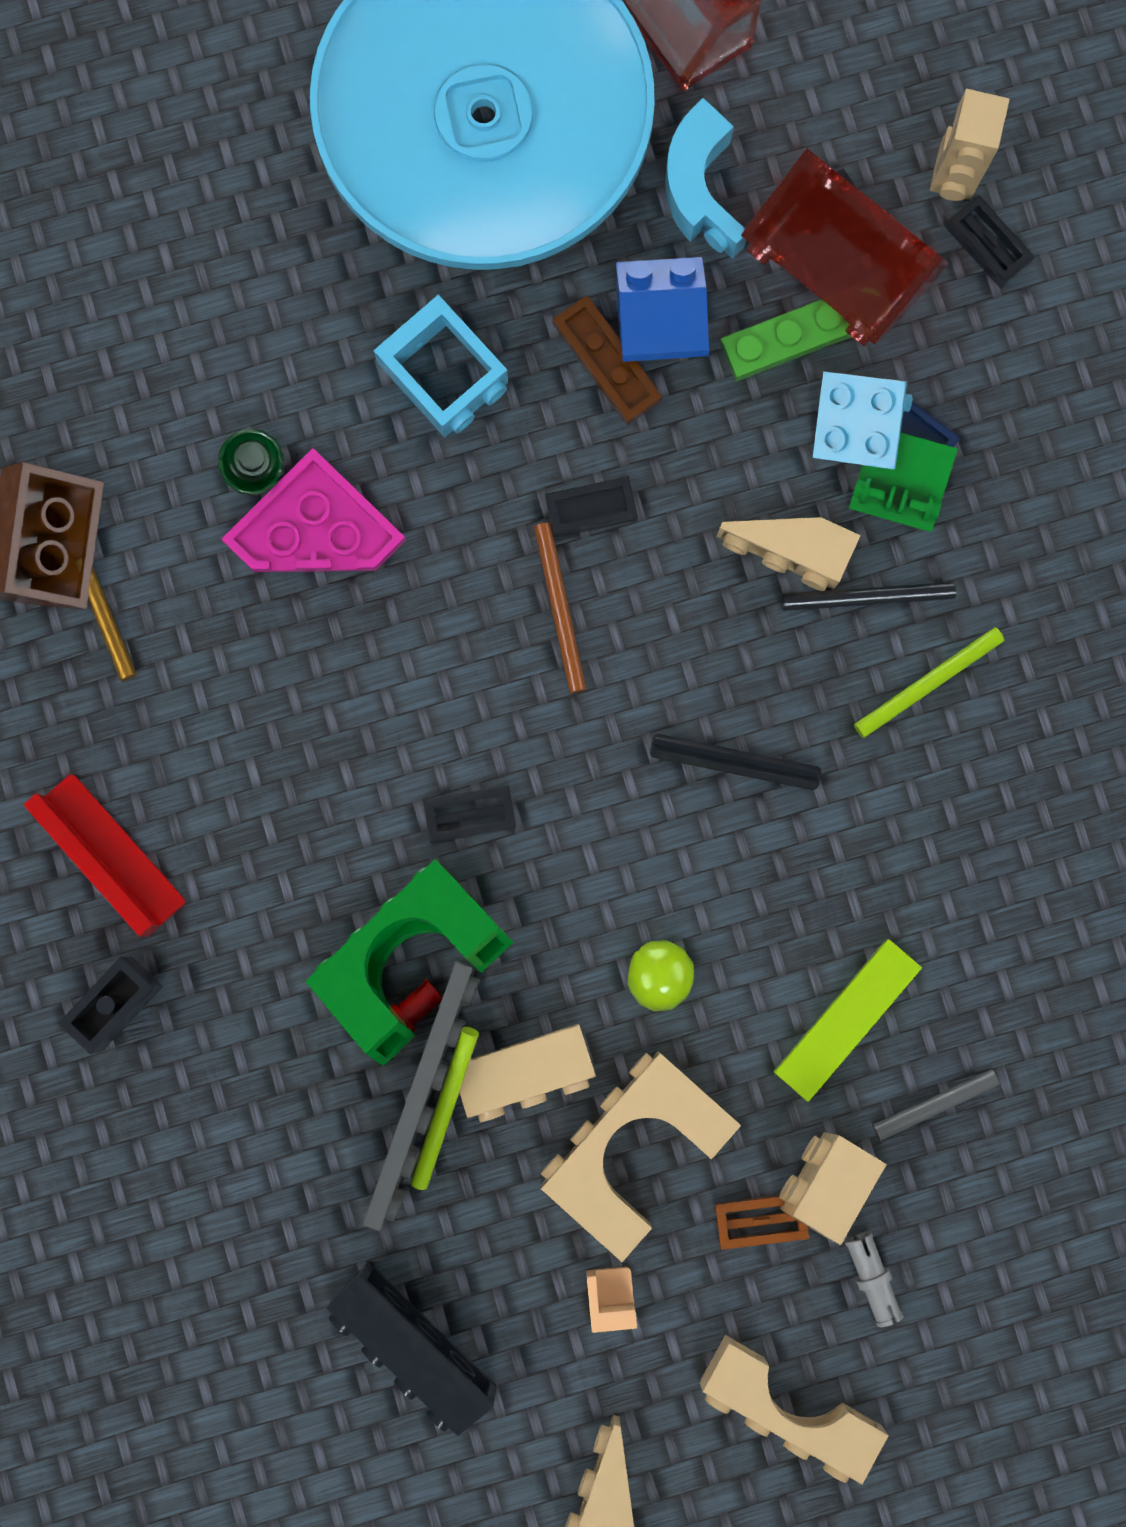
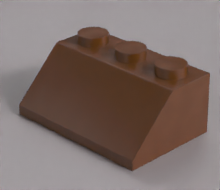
[0,462,104,610]

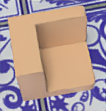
[586,1266,637,1333]

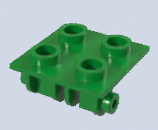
[849,432,958,532]

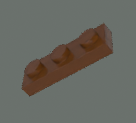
[552,295,662,426]

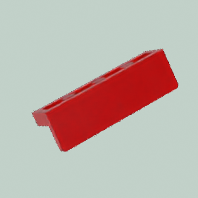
[23,774,186,937]

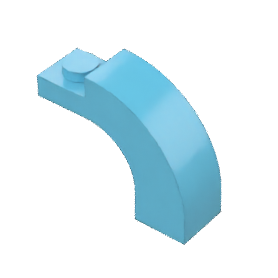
[665,98,748,259]

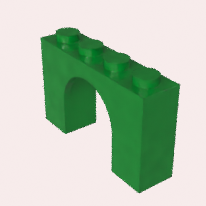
[305,859,514,1066]

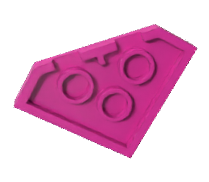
[221,448,406,572]

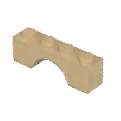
[699,1335,889,1484]

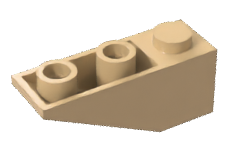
[717,517,861,591]
[565,1414,634,1527]

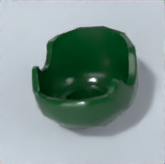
[218,428,284,496]

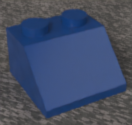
[616,257,709,362]

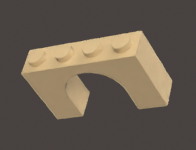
[541,1051,741,1262]

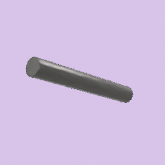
[872,1069,1000,1141]

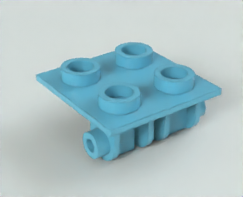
[813,371,912,469]

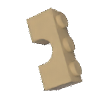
[929,89,1010,201]

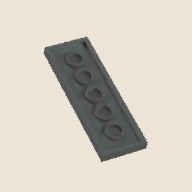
[363,962,481,1231]

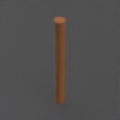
[534,523,587,694]

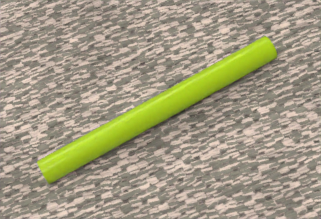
[854,627,1005,738]
[411,1027,479,1190]

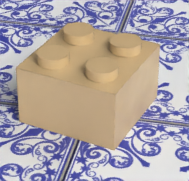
[779,1132,887,1245]

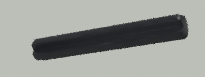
[650,734,821,790]

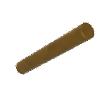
[74,558,137,682]

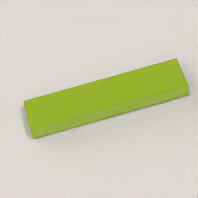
[773,939,922,1102]

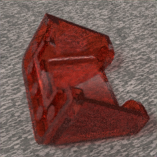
[741,148,949,347]

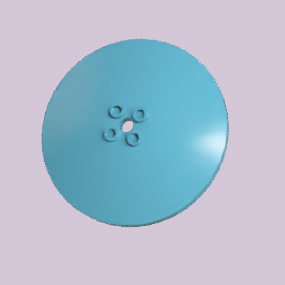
[310,0,655,270]

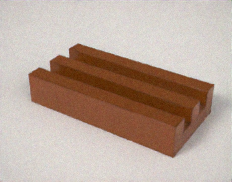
[714,1195,809,1250]

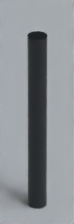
[782,582,956,611]

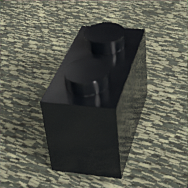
[58,957,164,1054]

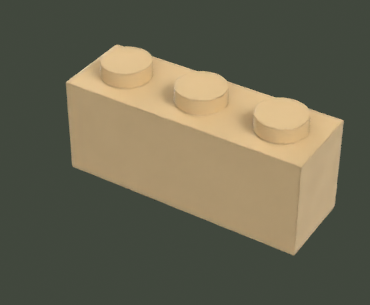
[459,1024,596,1122]

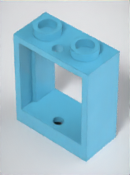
[373,295,508,437]

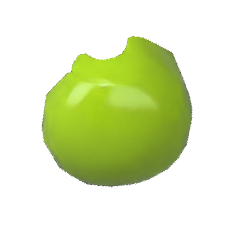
[627,940,694,1012]

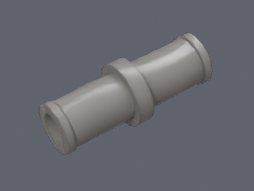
[844,1231,904,1327]

